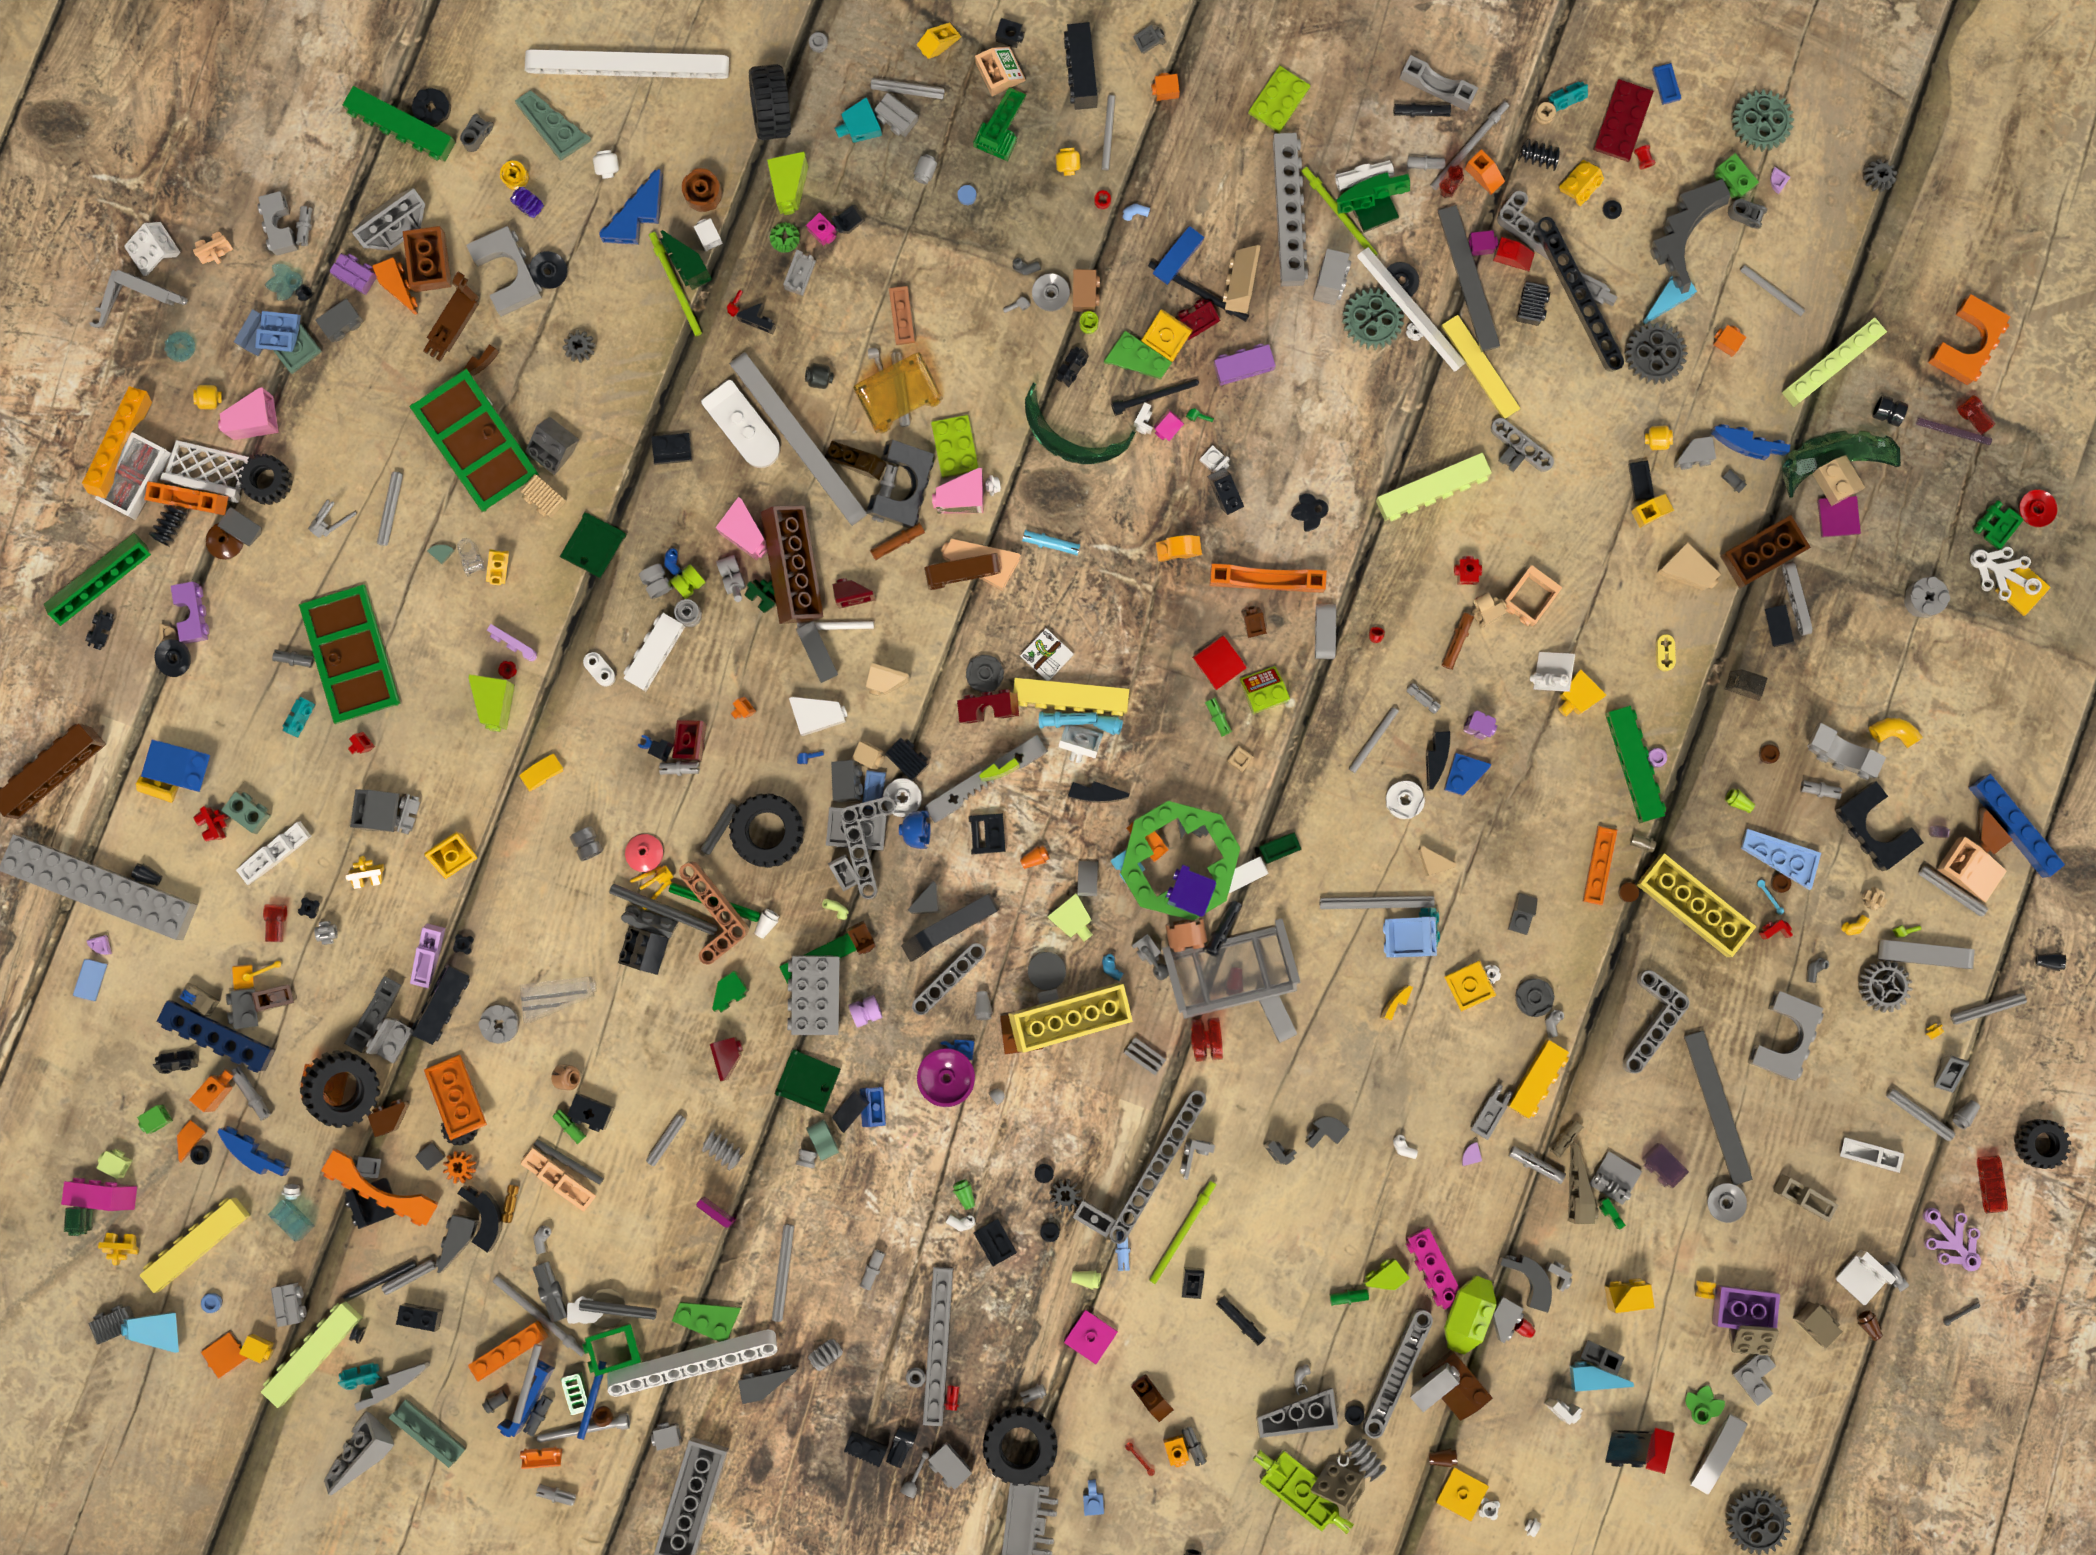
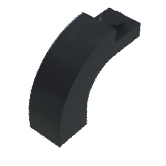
[457,1185,502,1253]

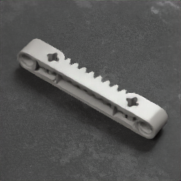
[925,735,1048,823]
[1363,1308,1433,1439]

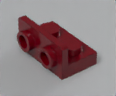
[1175,299,1221,340]

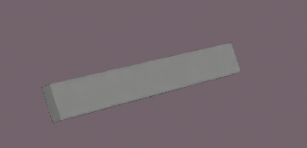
[923,1267,953,1426]

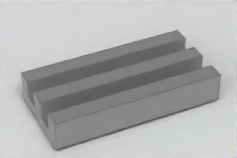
[1124,1037,1166,1075]

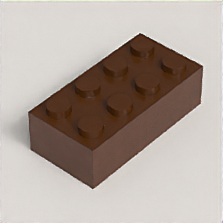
[1720,515,1811,589]

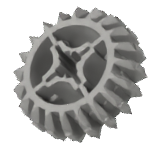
[1858,960,1913,1013]

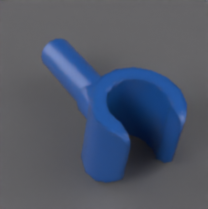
[797,751,824,764]

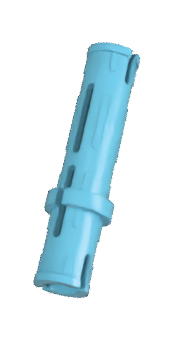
[1022,530,1080,556]

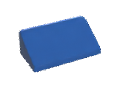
[860,1087,886,1127]

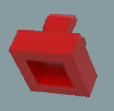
[348,732,375,755]

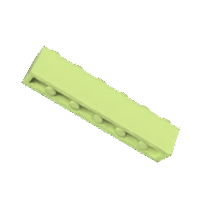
[1782,318,1887,407]
[1376,453,1492,522]
[261,1302,363,1408]

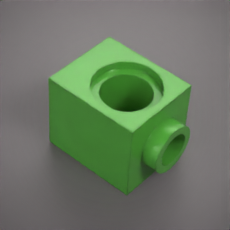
[137,1104,173,1134]

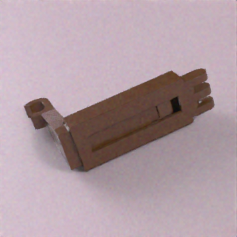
[423,271,479,362]

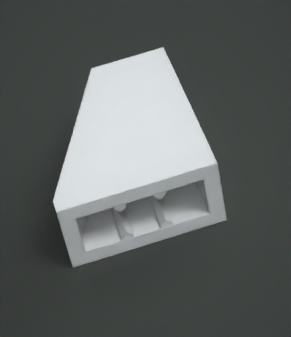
[789,697,848,736]

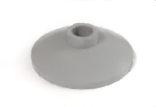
[1032,274,1070,311]
[1707,1183,1747,1223]

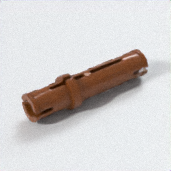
[870,522,925,561]
[1441,613,1475,670]

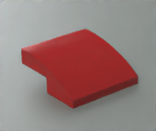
[1192,635,1247,690]

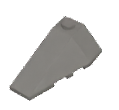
[324,1412,394,1495]

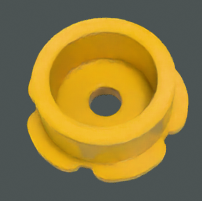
[1925,1023,1944,1040]

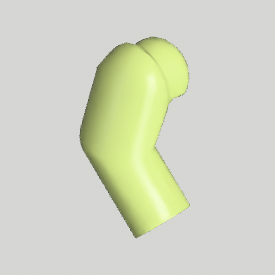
[822,899,849,920]

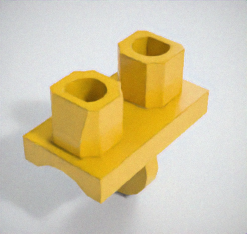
[486,549,509,585]
[346,856,384,889]
[98,1233,139,1266]

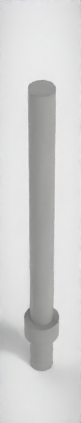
[1430,101,1509,190]
[493,1276,585,1357]

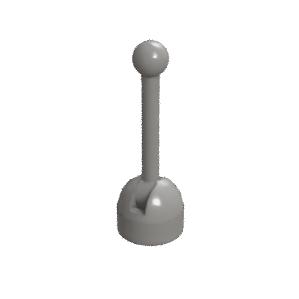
[900,1451,929,1498]

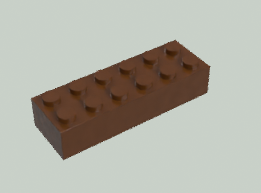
[761,506,824,624]
[0,723,107,819]

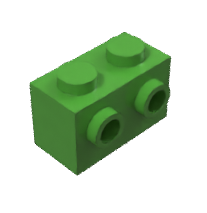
[1713,153,1759,200]

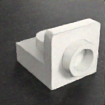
[1134,403,1153,435]
[1199,445,1230,473]

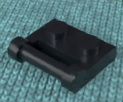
[968,813,1006,855]

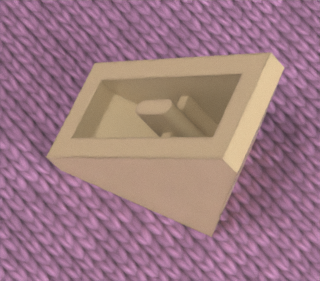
[1418,846,1457,876]

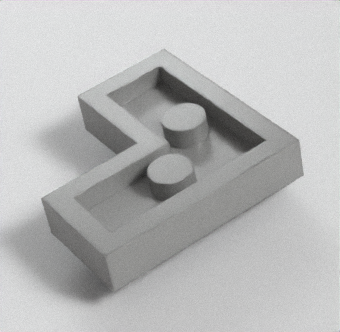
[1732,1354,1776,1406]

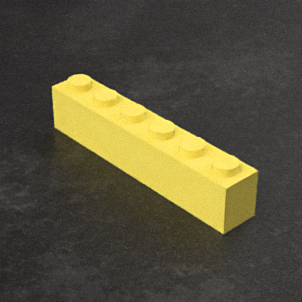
[1013,678,1129,716]
[139,1198,251,1293]

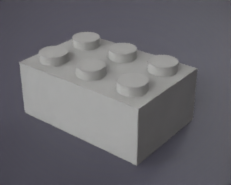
[1313,249,1351,305]

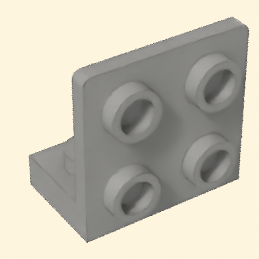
[366,1018,411,1063]
[1180,1138,1215,1180]

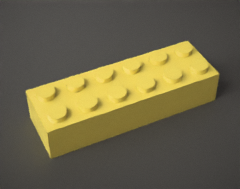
[1636,853,1756,957]
[1008,983,1133,1053]

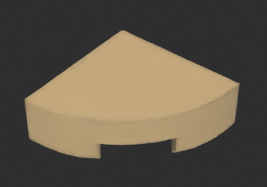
[159,624,179,643]

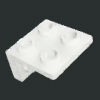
[124,222,181,276]
[1835,1250,1896,1305]

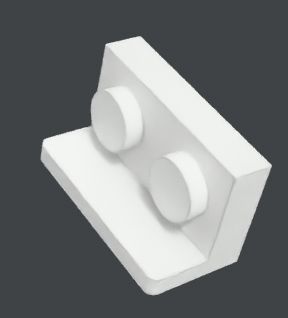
[1544,1398,1583,1425]

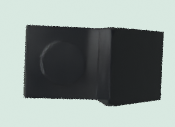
[736,303,776,335]

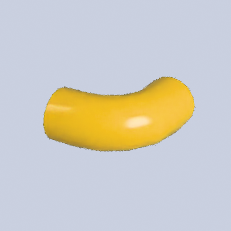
[1868,718,1923,748]

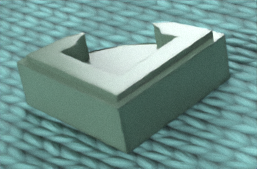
[427,545,455,564]

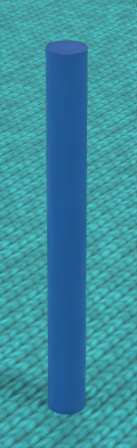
[577,1360,607,1440]

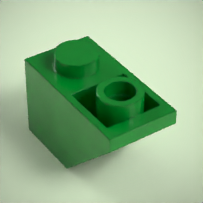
[712,971,749,1013]

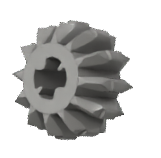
[808,1339,843,1371]

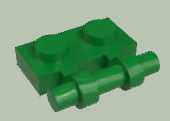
[1973,500,2024,550]

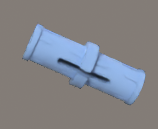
[1115,1231,1131,1271]

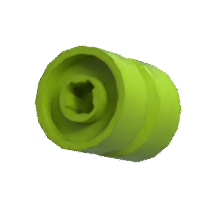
[670,564,706,599]

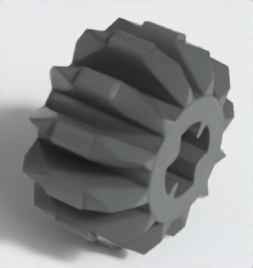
[1863,159,1897,192]
[563,330,596,363]
[1049,1179,1082,1212]

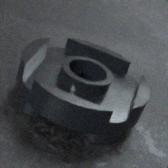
[412,88,451,127]

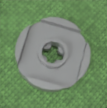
[479,1005,519,1044]

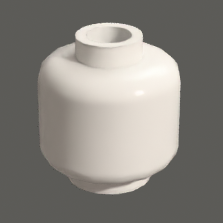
[593,150,619,179]

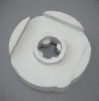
[883,778,922,817]
[1385,781,1425,819]

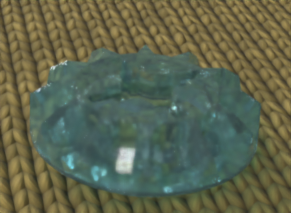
[164,331,195,362]

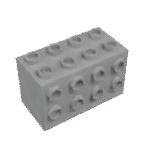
[787,955,839,1035]

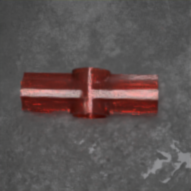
[1439,165,1464,198]

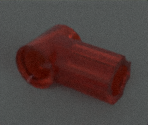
[1957,395,1996,435]
[263,904,287,942]

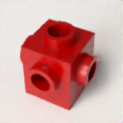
[1454,556,1482,585]

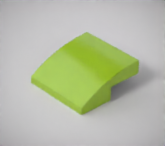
[979,758,1020,781]

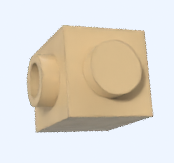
[852,741,885,769]

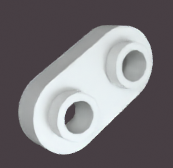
[583,652,616,687]

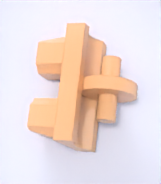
[193,231,233,264]

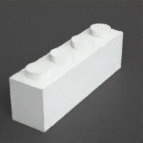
[624,613,685,692]

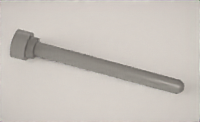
[537,1413,630,1442]

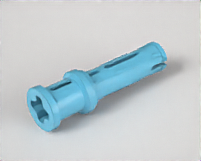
[1039,711,1098,729]

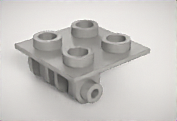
[1590,1151,1642,1205]

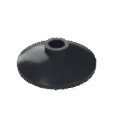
[529,251,567,289]
[1385,262,1420,297]
[154,639,191,677]

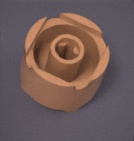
[1165,918,1207,952]

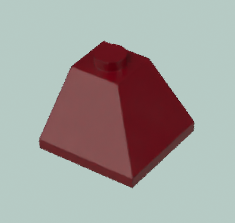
[832,578,876,609]
[710,1037,743,1081]

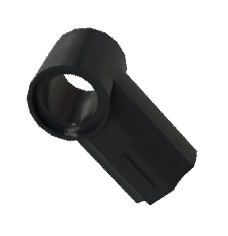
[886,1425,918,1468]

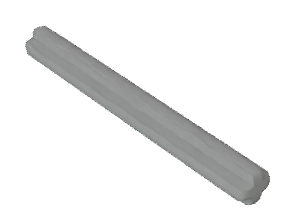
[772,1224,794,1322]

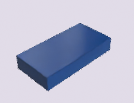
[1652,63,1681,105]

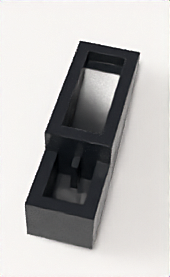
[1426,731,1450,791]
[1068,781,1130,803]

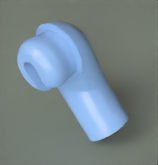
[1123,204,1150,221]

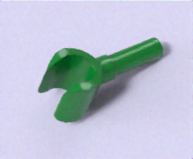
[1186,408,1214,422]

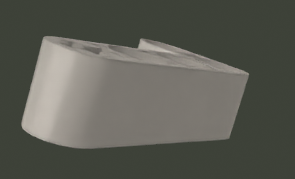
[1497,191,1557,260]

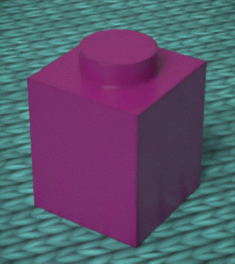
[1468,230,1498,256]

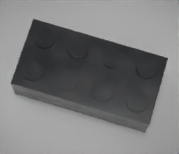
[1064,22,1098,110]

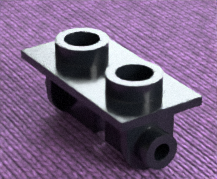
[1055,347,1089,388]
[85,610,114,650]
[153,1050,198,1074]

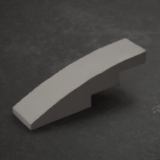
[354,1362,430,1411]
[1690,1414,1748,1494]

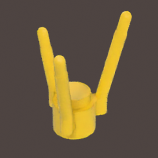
[630,865,674,910]

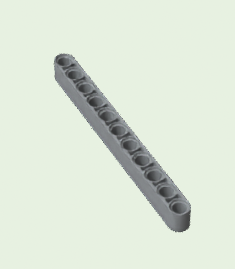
[729,352,867,526]

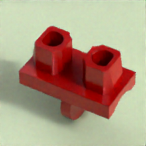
[193,806,229,842]

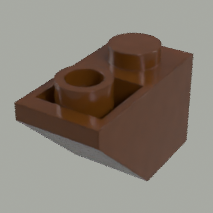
[368,1099,410,1137]
[1131,1374,1174,1422]

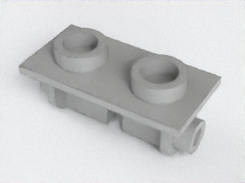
[394,794,420,835]

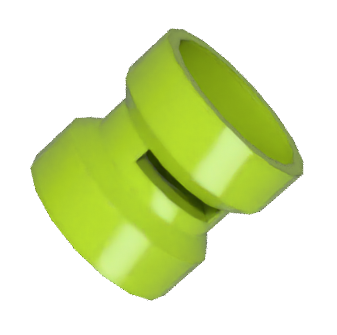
[1079,311,1098,334]

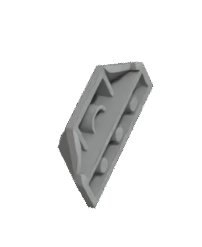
[352,188,425,251]

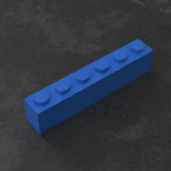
[1968,774,2065,878]

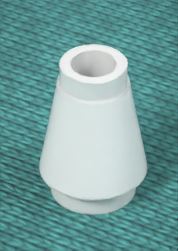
[754,909,779,939]

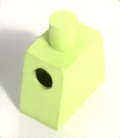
[1048,894,1093,942]

